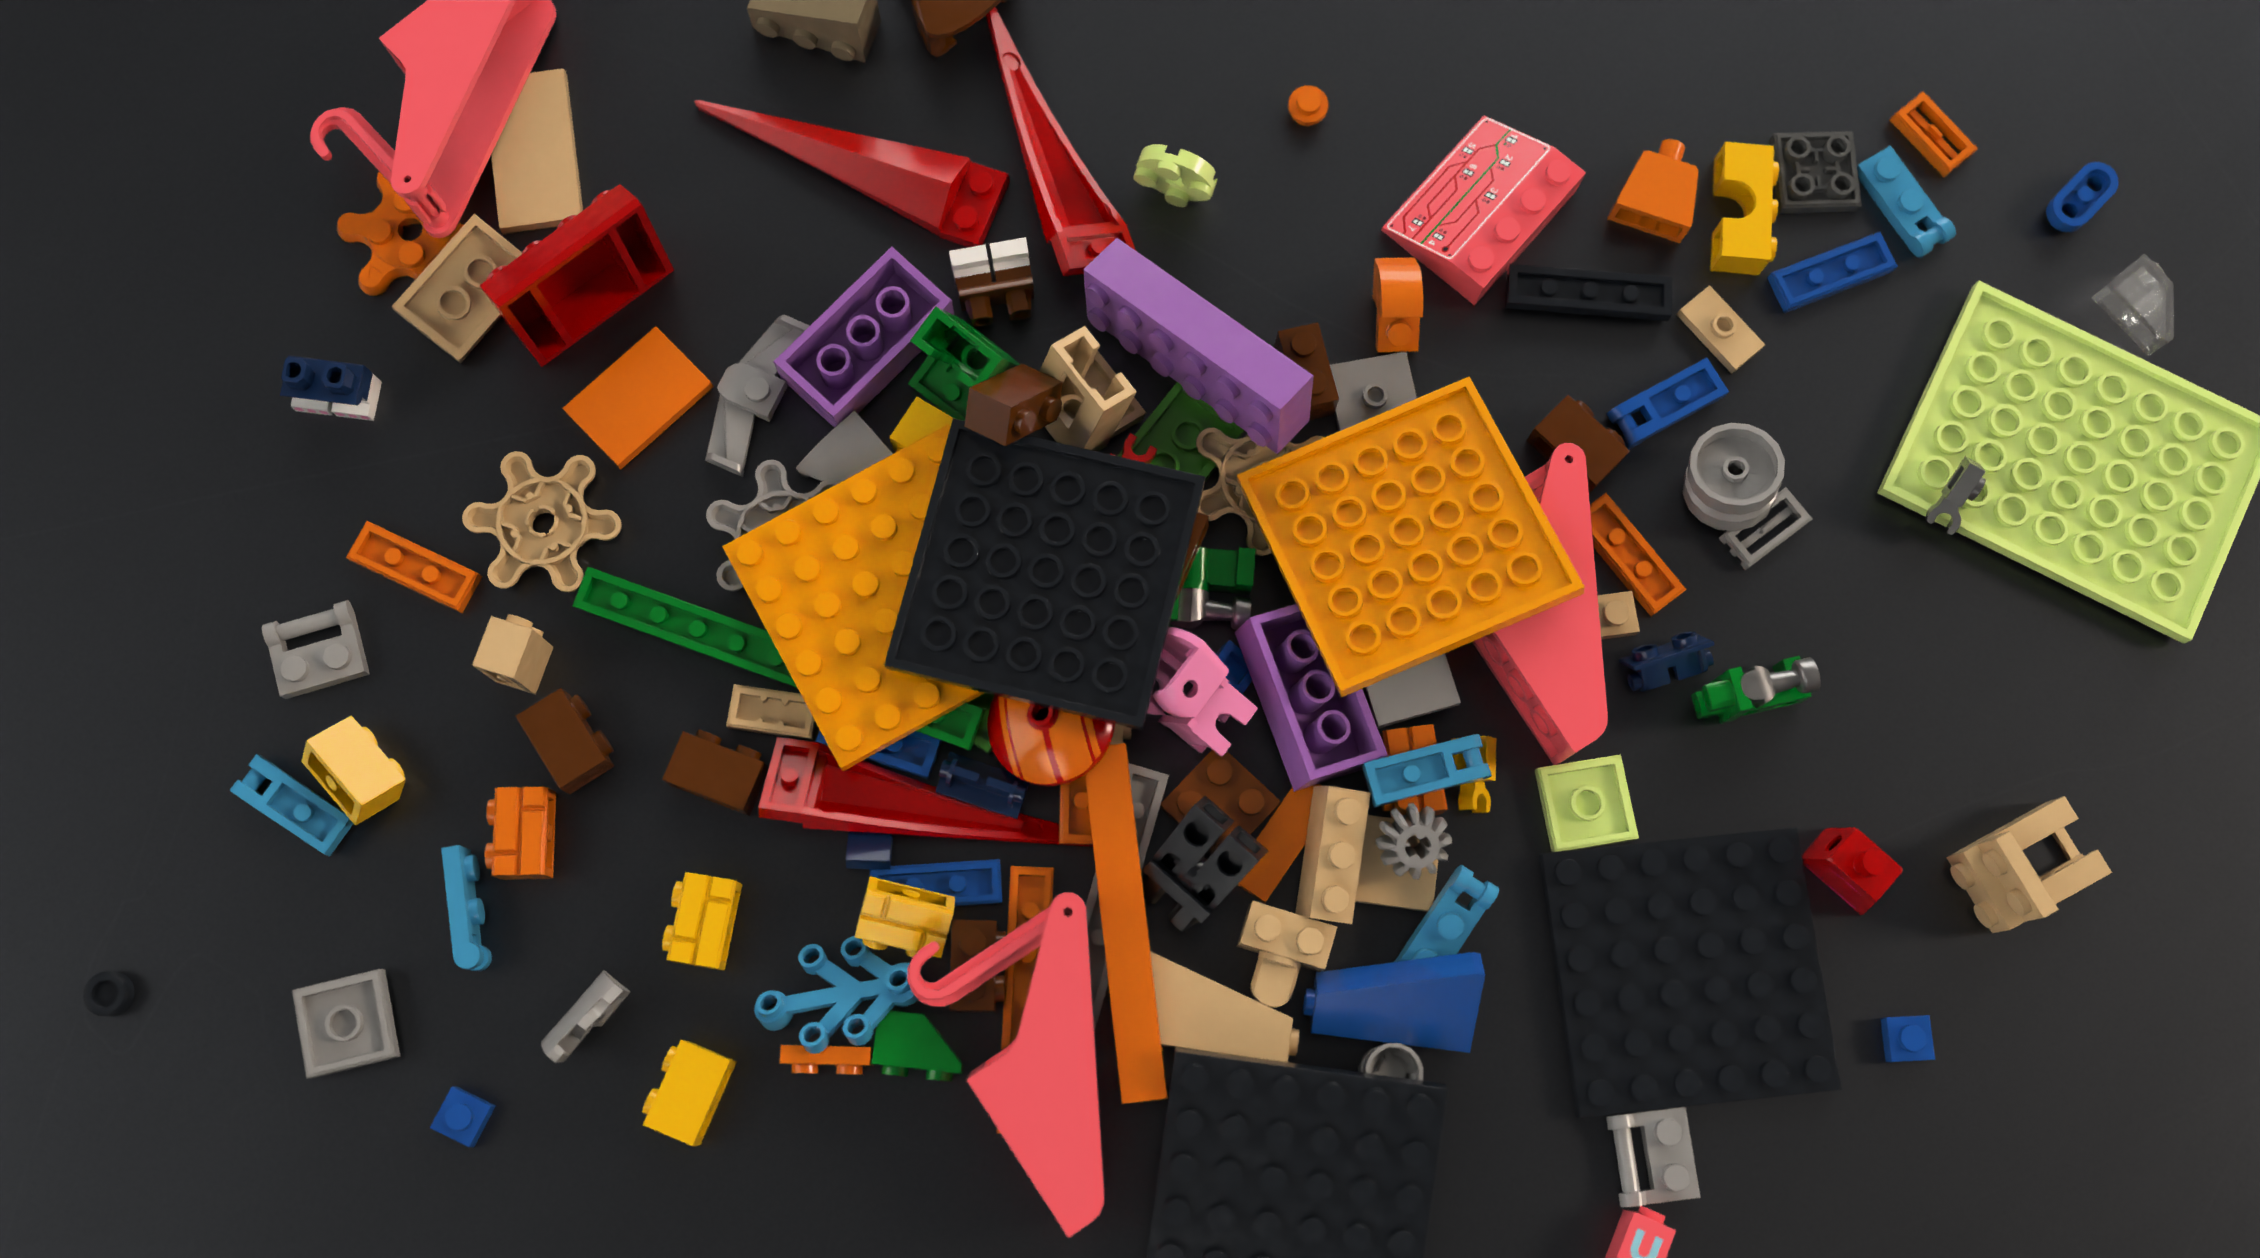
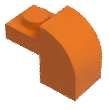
[1373,257,1423,352]

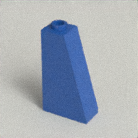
[1303,952,1485,1053]

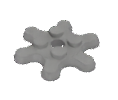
[706,460,840,592]

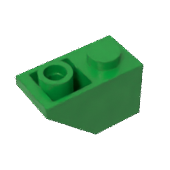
[871,1011,964,1082]

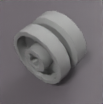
[1683,423,1785,531]

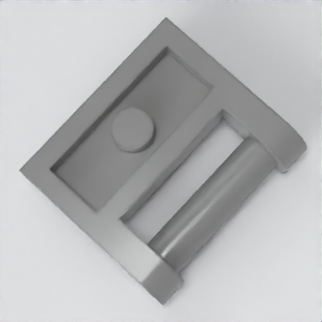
[262,600,370,699]
[1606,1107,1701,1207]

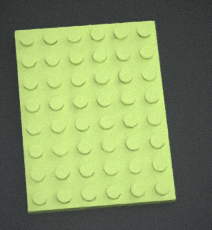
[1877,281,2260,644]

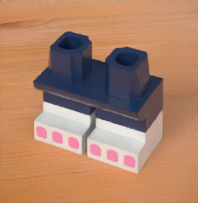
[280,356,382,421]

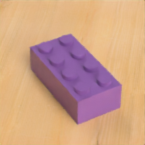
[773,247,954,428]
[1234,604,1388,792]

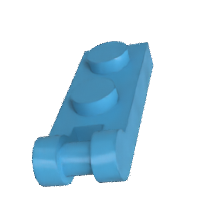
[1857,146,1956,258]
[1362,734,1492,807]
[230,754,353,856]
[441,845,492,971]
[1394,865,1499,962]

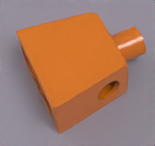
[1607,139,1699,243]

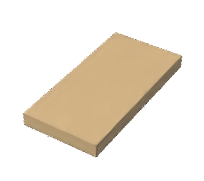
[491,68,583,234]

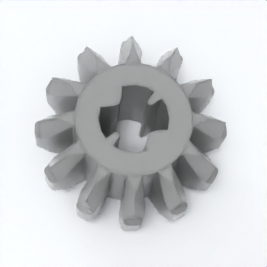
[1376,803,1452,880]

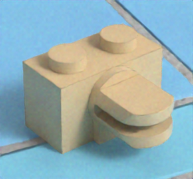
[1236,900,1337,1008]

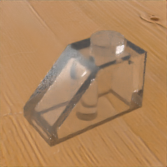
[2092,253,2174,357]

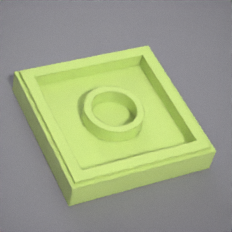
[1534,754,1639,852]

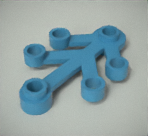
[754,936,923,1054]

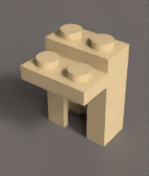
[1040,326,1146,452]
[1946,796,2112,933]

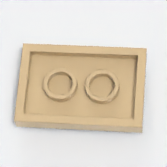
[392,214,522,364]

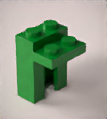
[908,306,1020,421]

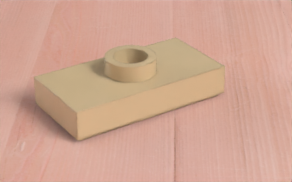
[1676,285,1765,374]
[726,684,816,741]

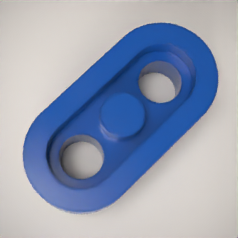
[2046,162,2119,232]

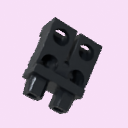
[1142,796,1268,932]

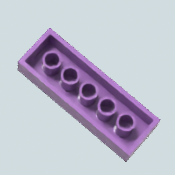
[1083,238,1314,454]

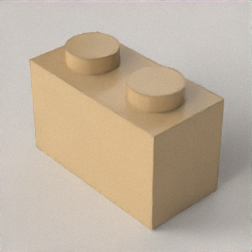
[472,614,553,695]

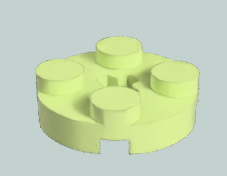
[1134,144,1218,207]

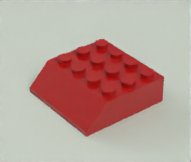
[479,184,674,367]

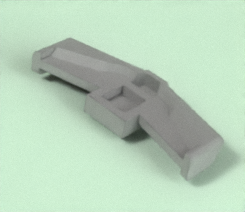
[705,315,809,477]

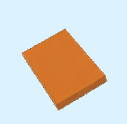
[562,326,714,470]

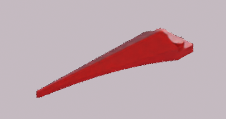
[986,7,1136,276]
[694,100,1010,247]
[758,737,1093,847]

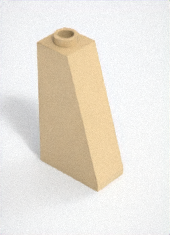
[1151,952,1299,1062]

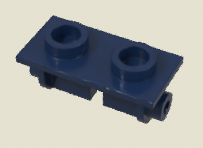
[1619,632,1714,692]
[935,752,1030,819]

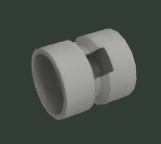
[1358,1043,1423,1081]

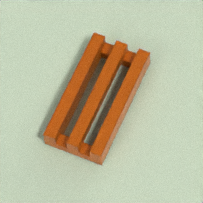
[1890,91,1978,177]

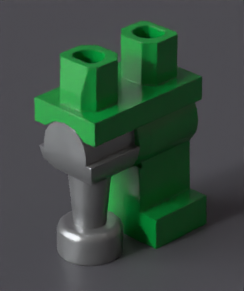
[1169,547,1256,630]
[1691,656,1821,724]

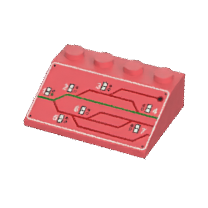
[1381,115,1586,306]

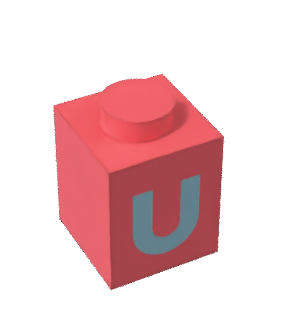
[1605,1206,1676,1258]

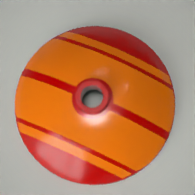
[987,695,1115,786]

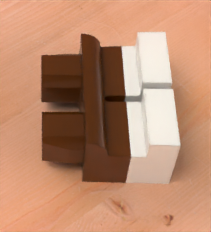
[949,237,1034,328]

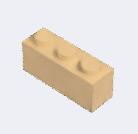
[1295,786,1371,924]

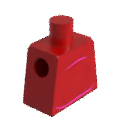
[1802,827,1903,915]

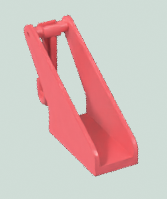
[310,0,556,238]
[1472,443,1608,765]
[907,892,1104,1238]

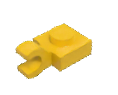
[1451,736,1497,813]

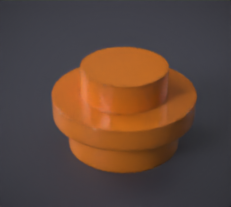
[1288,85,1328,126]

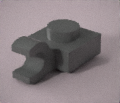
[1925,456,1986,535]

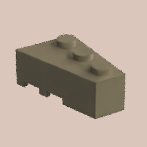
[747,0,881,63]

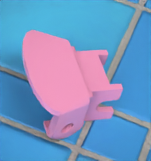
[1147,627,1258,757]

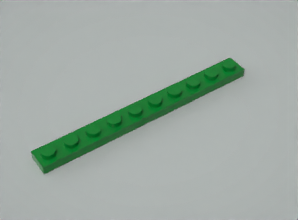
[572,567,986,751]

